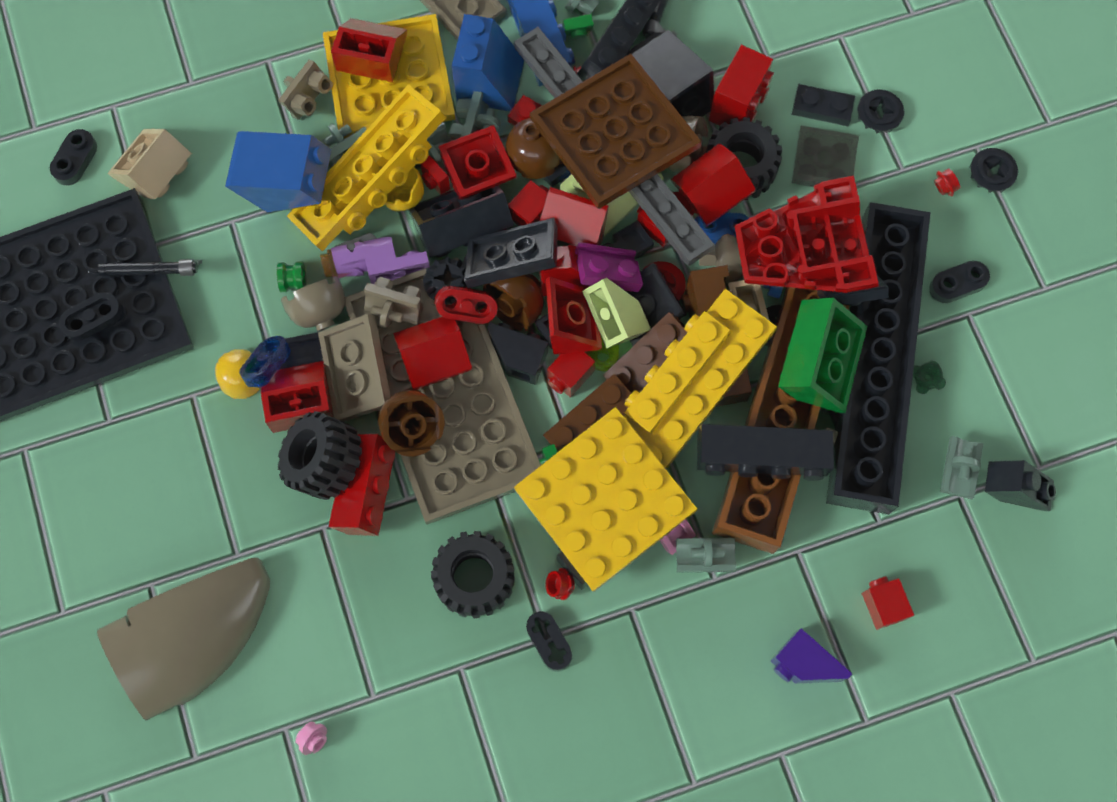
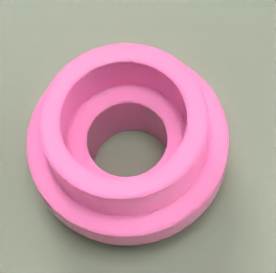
[295,721,327,755]

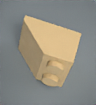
[107,129,192,199]

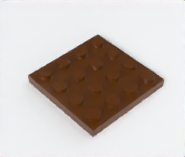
[530,54,701,209]

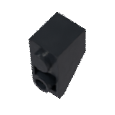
[488,323,548,385]
[985,460,1056,511]

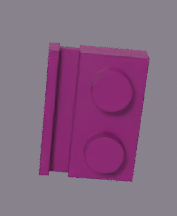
[575,243,643,292]

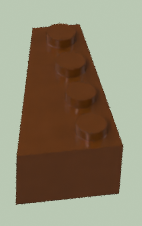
[681,265,752,407]

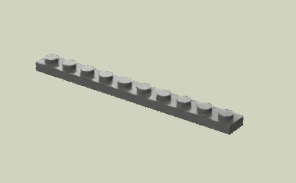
[514,27,715,266]

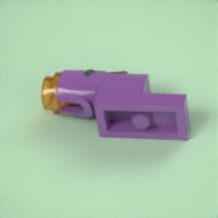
[320,233,430,285]

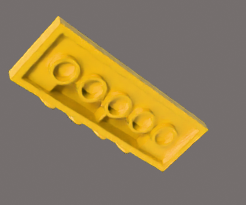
[287,84,447,252]
[624,289,777,469]

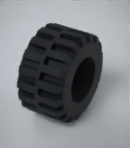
[706,117,782,201]
[278,411,362,500]
[431,531,515,619]

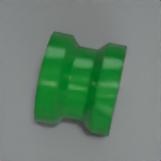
[277,261,307,293]

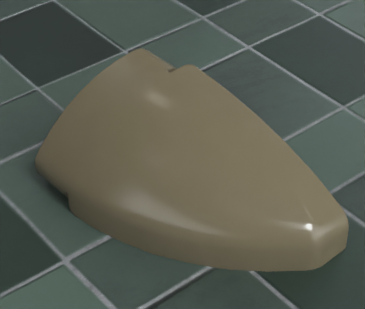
[97,557,270,720]

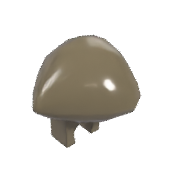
[699,233,743,287]

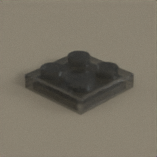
[791,126,859,187]

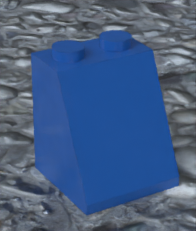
[452,14,524,112]
[225,131,331,213]

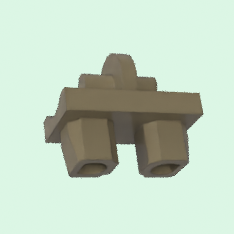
[278,60,333,120]
[364,277,421,328]

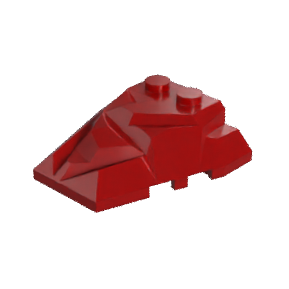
[734,175,879,293]

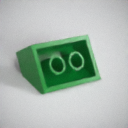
[778,298,867,413]

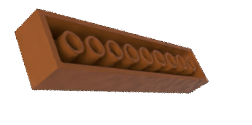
[712,287,849,554]

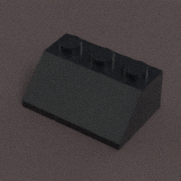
[408,185,514,258]

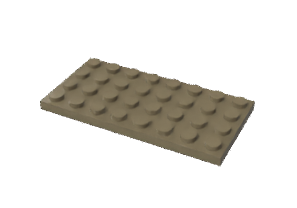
[345,257,541,525]

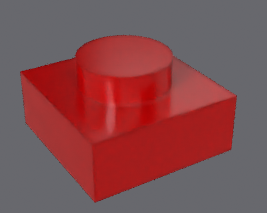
[507,95,542,126]
[421,155,450,195]

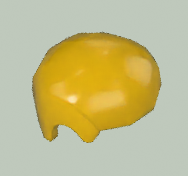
[384,167,424,212]
[215,349,263,399]

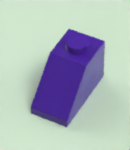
[770,628,852,684]

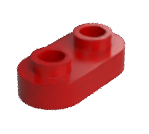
[435,286,497,324]

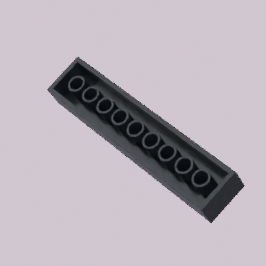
[826,202,931,515]

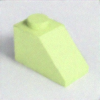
[582,278,651,348]

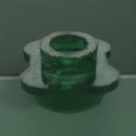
[913,361,946,394]

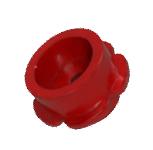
[934,168,961,197]
[546,568,575,600]

